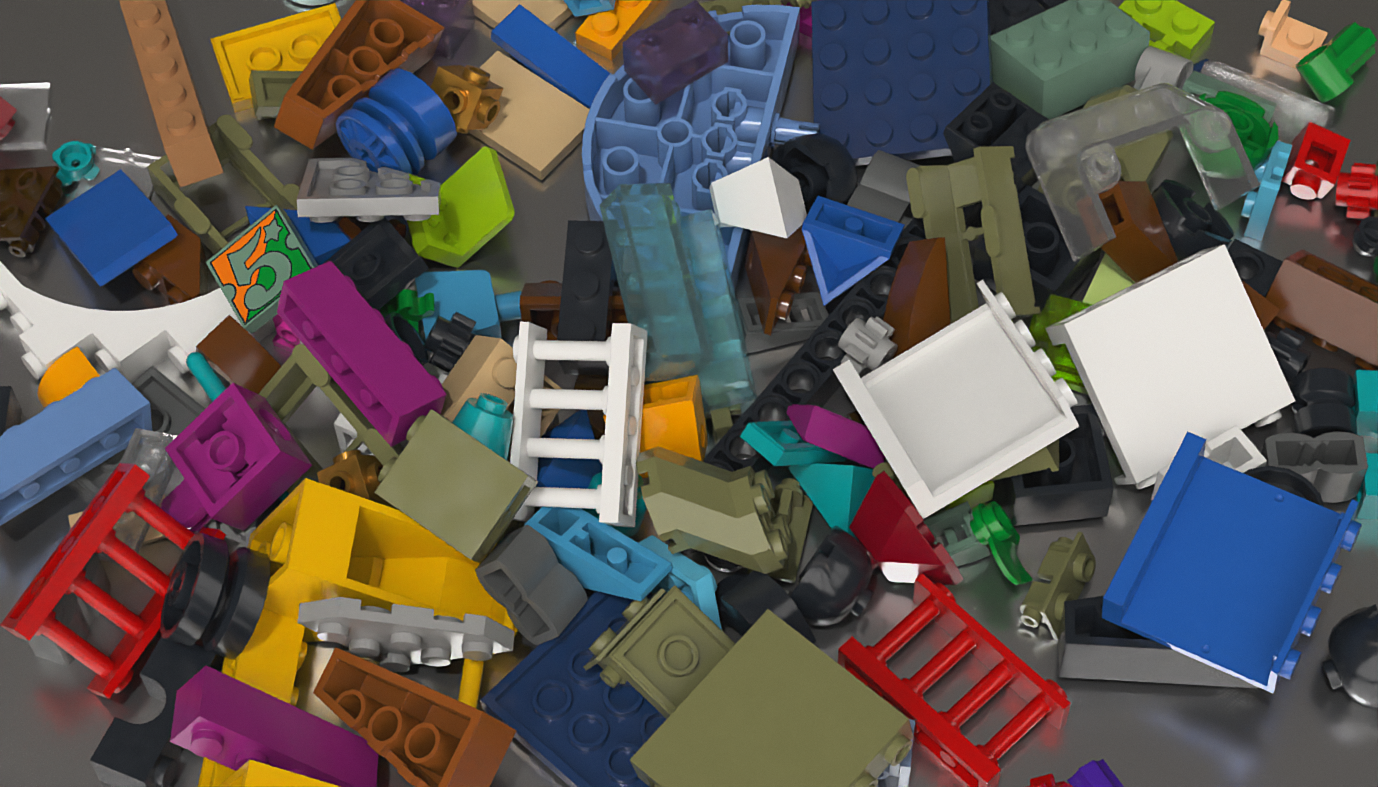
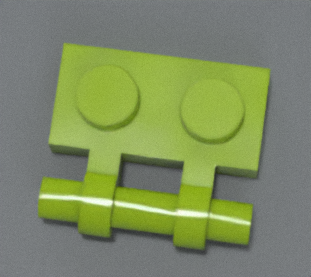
[1118,0,1215,59]

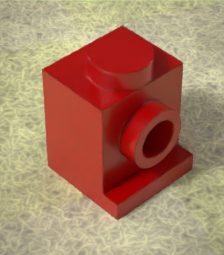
[1281,121,1351,200]

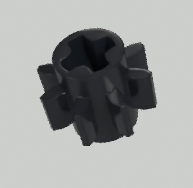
[423,311,477,373]
[1265,327,1311,383]

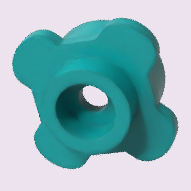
[52,141,100,186]

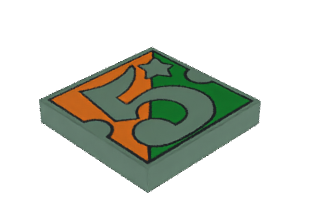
[206,204,318,334]

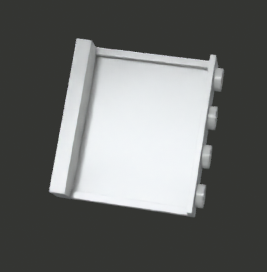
[1045,244,1295,489]
[833,280,1079,519]

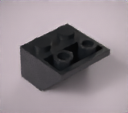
[943,82,1067,194]

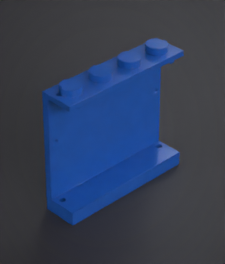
[1102,431,1362,693]

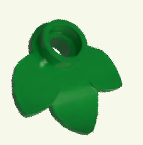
[970,501,1033,585]

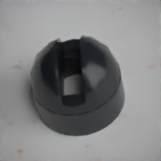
[1352,217,1378,258]

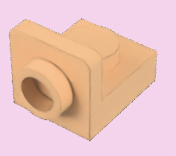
[1258,0,1328,69]

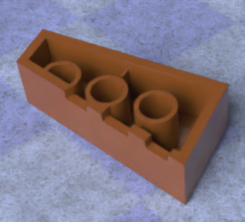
[274,0,445,150]
[313,647,517,787]

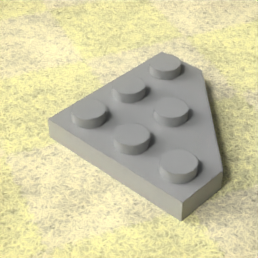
[297,158,441,223]
[297,597,515,672]

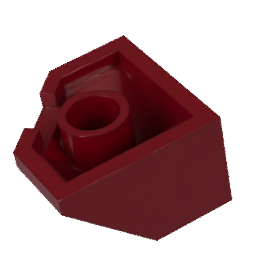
[849,471,964,586]

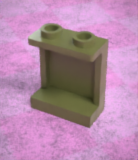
[374,409,538,564]

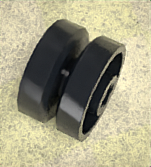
[160,533,271,659]

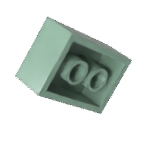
[991,0,1150,120]

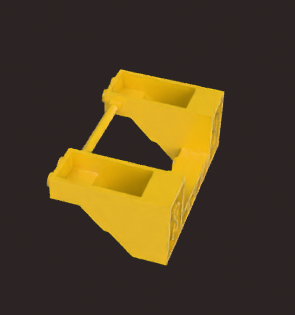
[198,478,517,787]

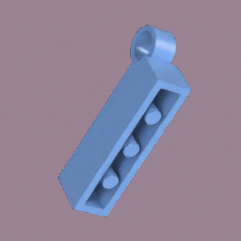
[0,368,152,526]

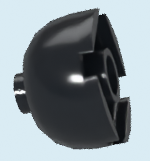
[771,133,858,214]
[1152,179,1234,261]
[788,525,874,626]
[1322,604,1378,708]

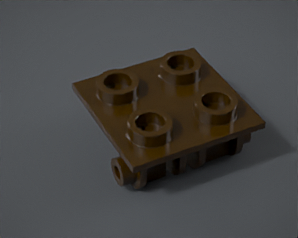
[0,166,63,257]

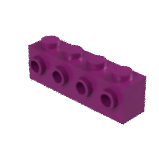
[277,261,447,447]
[170,666,378,787]

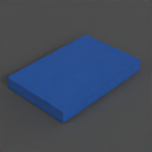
[45,169,178,287]

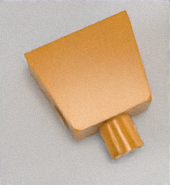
[603,375,707,478]

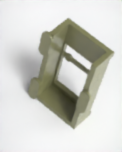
[147,115,300,255]
[906,146,1041,324]
[259,344,404,494]

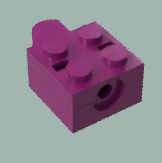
[161,383,312,534]

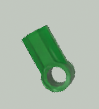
[1295,22,1377,103]

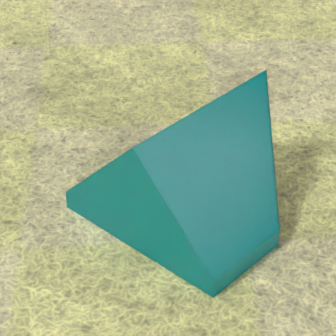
[788,463,875,539]

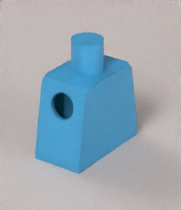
[415,270,521,353]

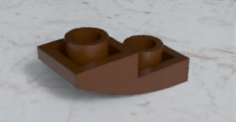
[196,315,281,394]

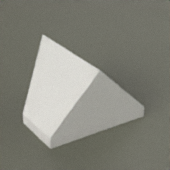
[709,157,807,238]

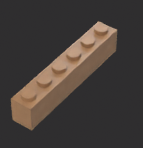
[119,0,224,188]

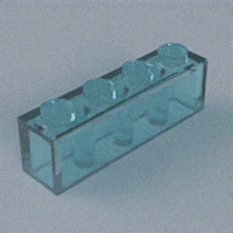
[599,183,715,381]
[653,209,757,413]

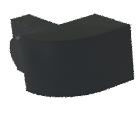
[715,570,816,644]

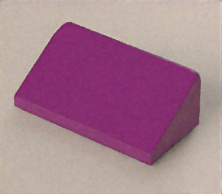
[786,404,885,469]

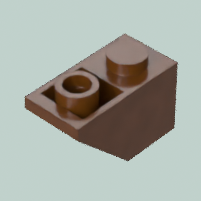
[1080,181,1179,283]
[132,214,208,305]

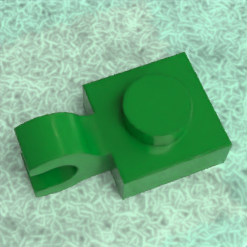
[379,289,435,334]

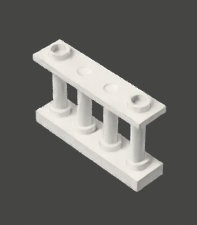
[510,322,648,527]

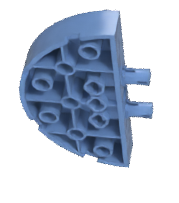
[582,5,820,324]

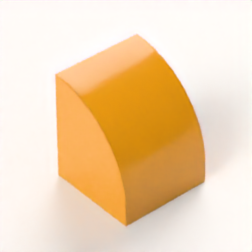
[37,346,100,408]

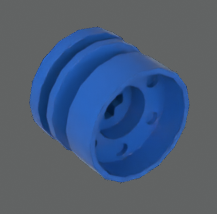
[335,68,457,175]

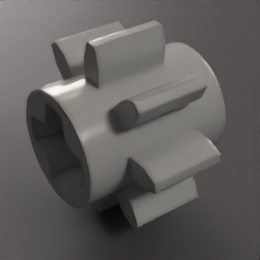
[838,317,898,375]

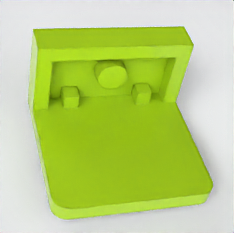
[407,146,515,268]

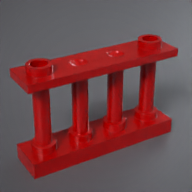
[0,463,226,699]
[837,573,1071,787]

